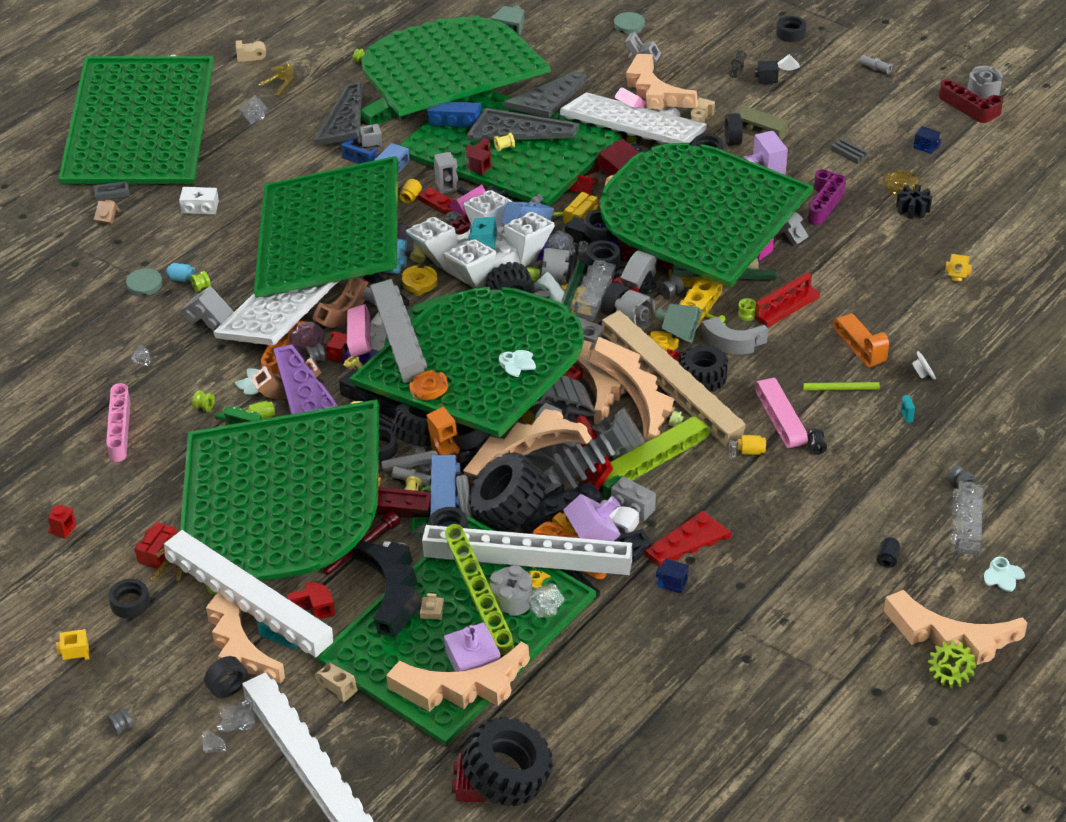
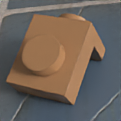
[94,200,120,225]

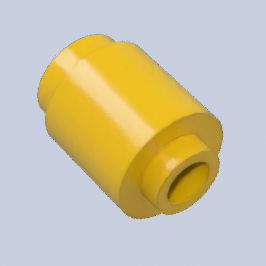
[399,179,422,204]
[737,435,766,455]

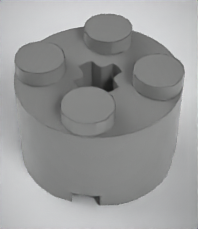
[967,66,1003,99]
[540,248,569,286]
[615,290,655,331]
[490,565,533,616]

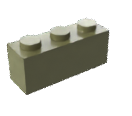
[738,106,788,141]

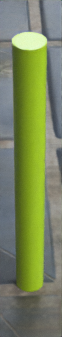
[803,382,880,391]

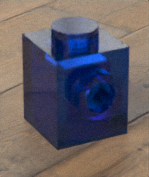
[913,126,941,154]
[656,559,689,593]

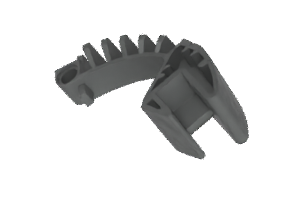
[532,375,595,422]
[543,407,645,494]

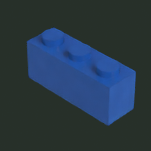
[428,102,482,127]

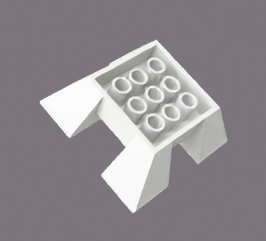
[406,190,554,289]

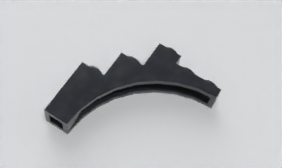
[351,540,422,638]

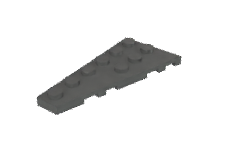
[504,72,588,118]
[314,82,363,146]
[467,108,579,141]

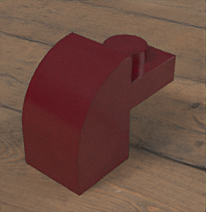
[466,138,492,175]

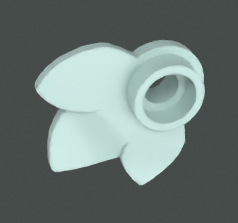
[499,350,536,377]
[235,369,260,395]
[984,557,1025,592]

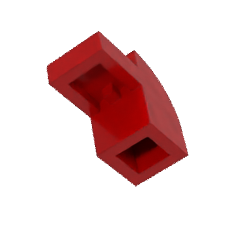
[287,582,335,620]

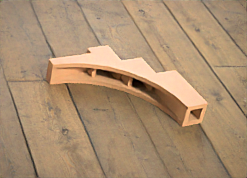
[626,54,698,110]
[588,337,675,444]
[573,341,626,424]
[463,409,591,484]
[884,590,1027,665]
[206,592,285,684]
[386,642,530,712]

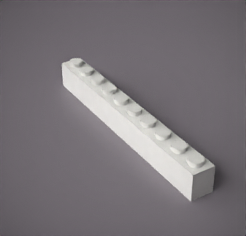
[422,525,632,575]
[164,530,333,657]
[242,672,373,822]

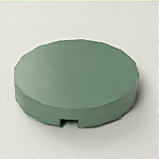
[614,12,645,34]
[126,269,162,296]

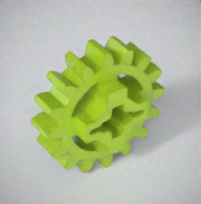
[928,640,976,688]

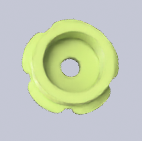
[668,410,684,427]

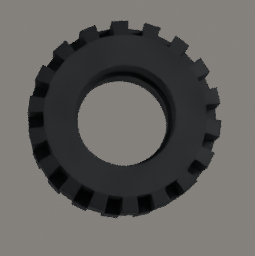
[486,262,535,293]
[680,345,728,392]
[391,403,431,446]

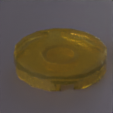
[884,170,919,195]

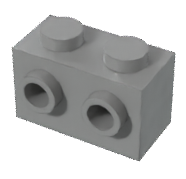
[434,152,458,194]
[611,477,656,521]

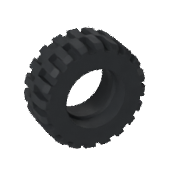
[469,452,546,531]
[462,717,553,806]

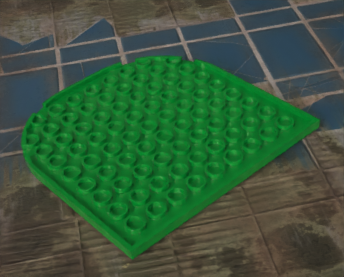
[362,16,551,116]
[600,143,814,288]
[349,287,584,438]
[180,400,379,581]

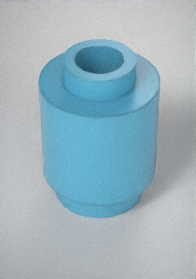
[167,263,195,282]

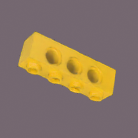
[679,276,722,328]

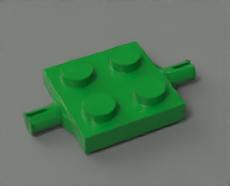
[215,406,262,425]

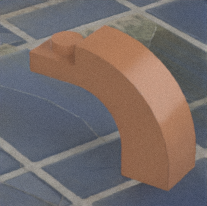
[312,277,368,328]
[251,358,322,400]

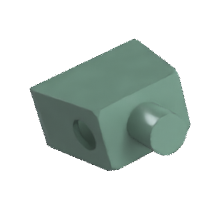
[491,5,524,36]
[655,304,703,343]

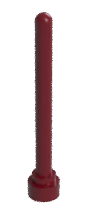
[323,511,400,575]

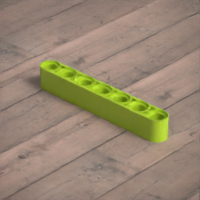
[601,416,710,487]
[445,524,514,656]

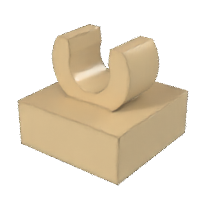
[420,593,444,620]

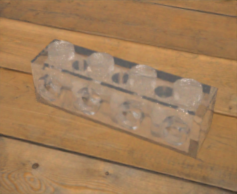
[571,259,616,321]
[951,481,983,555]

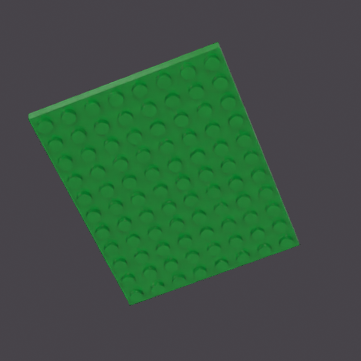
[58,56,214,184]
[399,90,622,207]
[254,156,398,298]
[316,516,596,747]

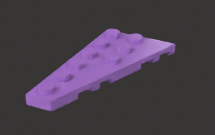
[274,344,337,414]

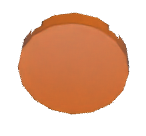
[409,370,448,400]

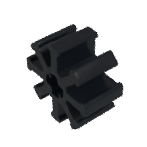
[896,184,933,219]

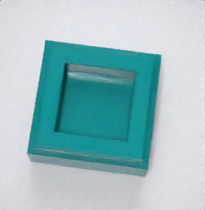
[900,395,915,423]

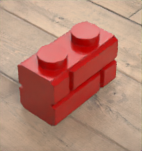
[135,522,177,569]

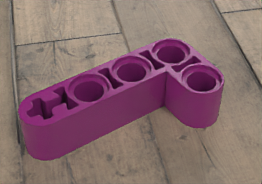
[808,169,846,225]

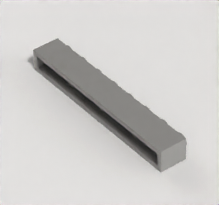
[370,279,427,383]

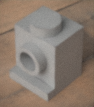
[357,124,382,147]

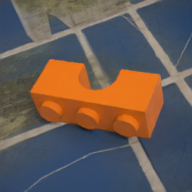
[426,407,460,463]

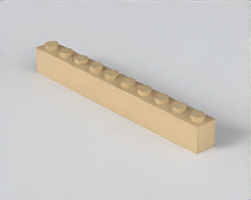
[601,310,746,447]

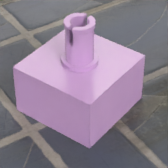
[743,131,788,175]
[563,494,621,541]
[444,622,500,672]

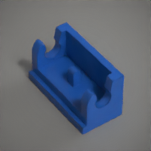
[341,140,379,164]

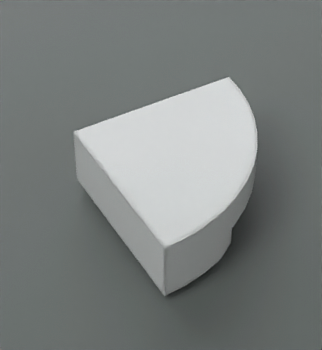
[778,54,800,70]

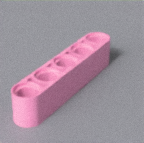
[347,304,371,357]
[755,377,808,448]
[106,383,130,462]

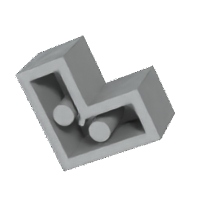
[180,286,234,332]

